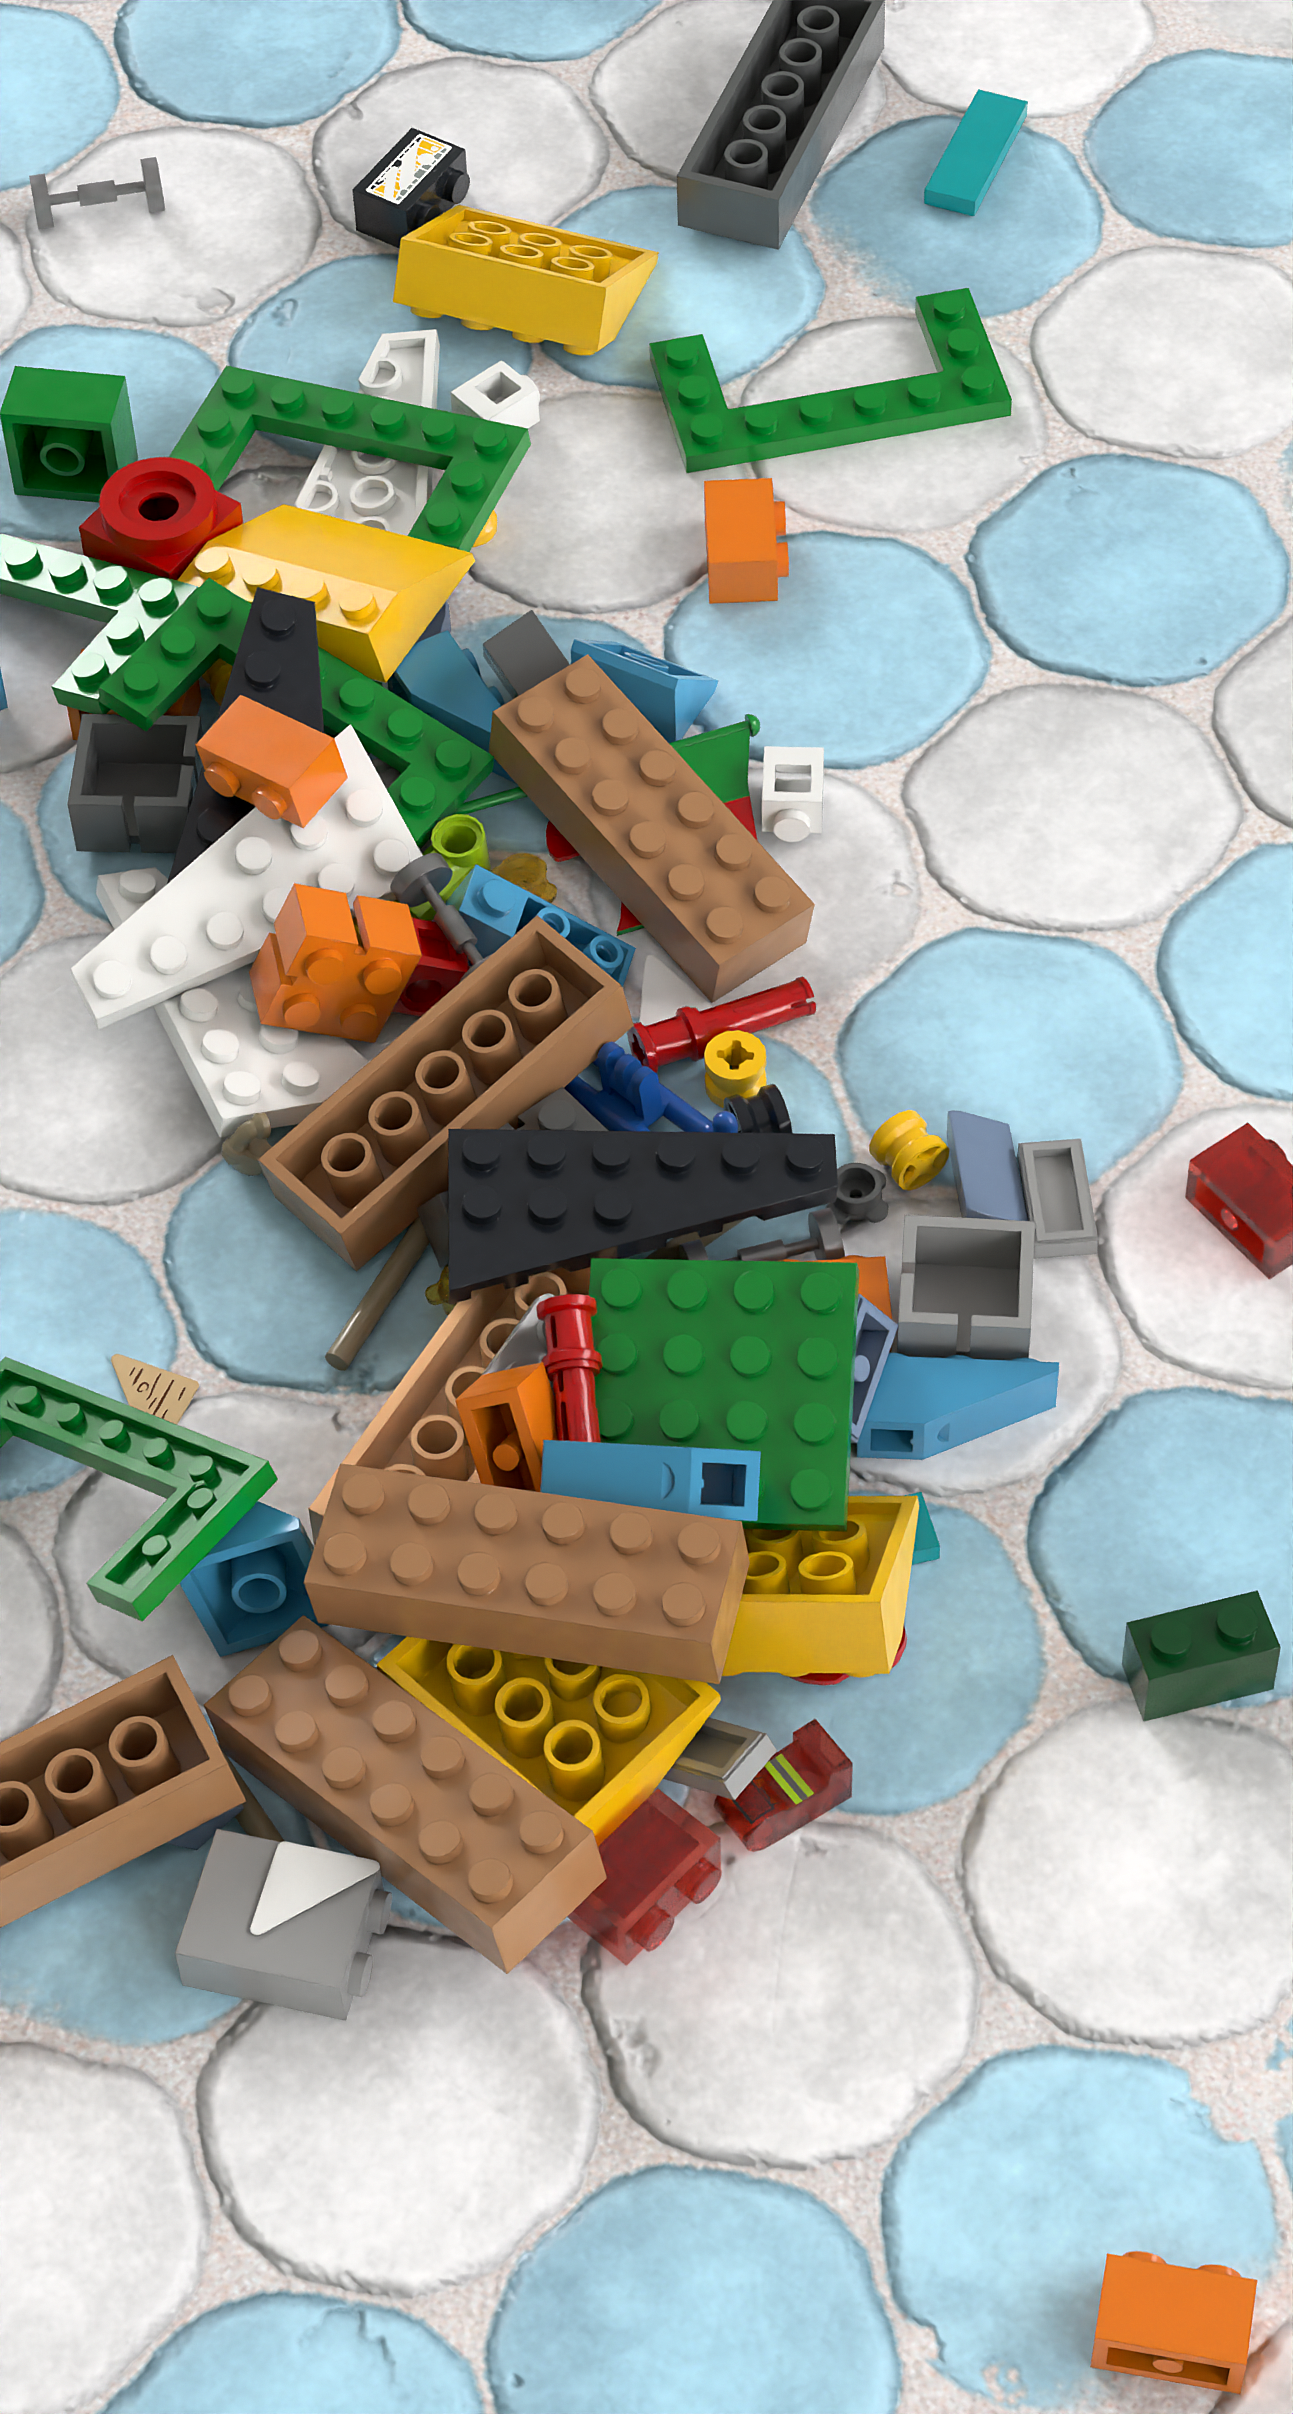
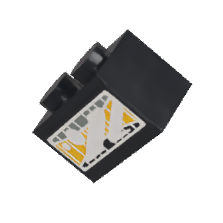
[352,128,470,249]

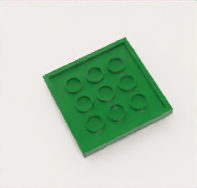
[589,1258,859,1532]

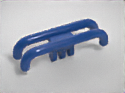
[564,1041,738,1133]

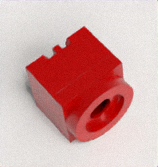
[79,457,243,580]

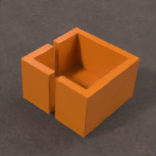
[249,883,422,1043]

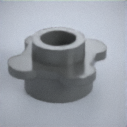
[826,1163,888,1224]

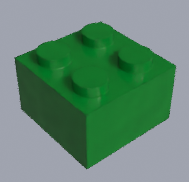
[0,366,138,503]

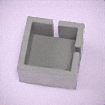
[897,1215,1035,1360]

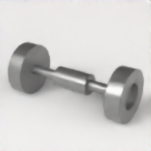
[29,157,165,230]
[390,853,492,983]
[679,1208,845,1261]

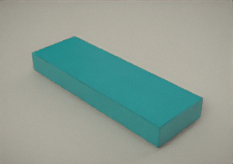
[924,89,1028,216]

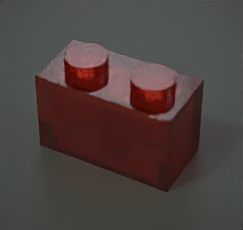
[1185,1122,1293,1280]
[567,1788,722,1966]

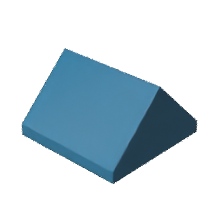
[570,639,718,743]
[179,1501,329,1657]

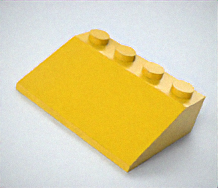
[393,205,659,355]
[177,504,475,683]
[722,1496,919,1678]
[376,1636,721,1853]

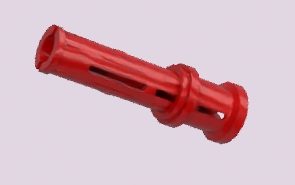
[627,976,816,1073]
[536,1294,603,1443]

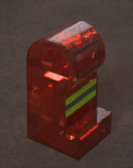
[713,1719,853,1852]

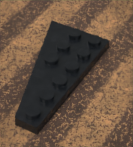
[167,587,324,884]
[448,1129,838,1305]

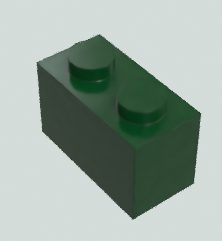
[1122,1590,1281,1722]

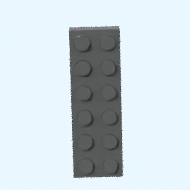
[677,0,885,250]

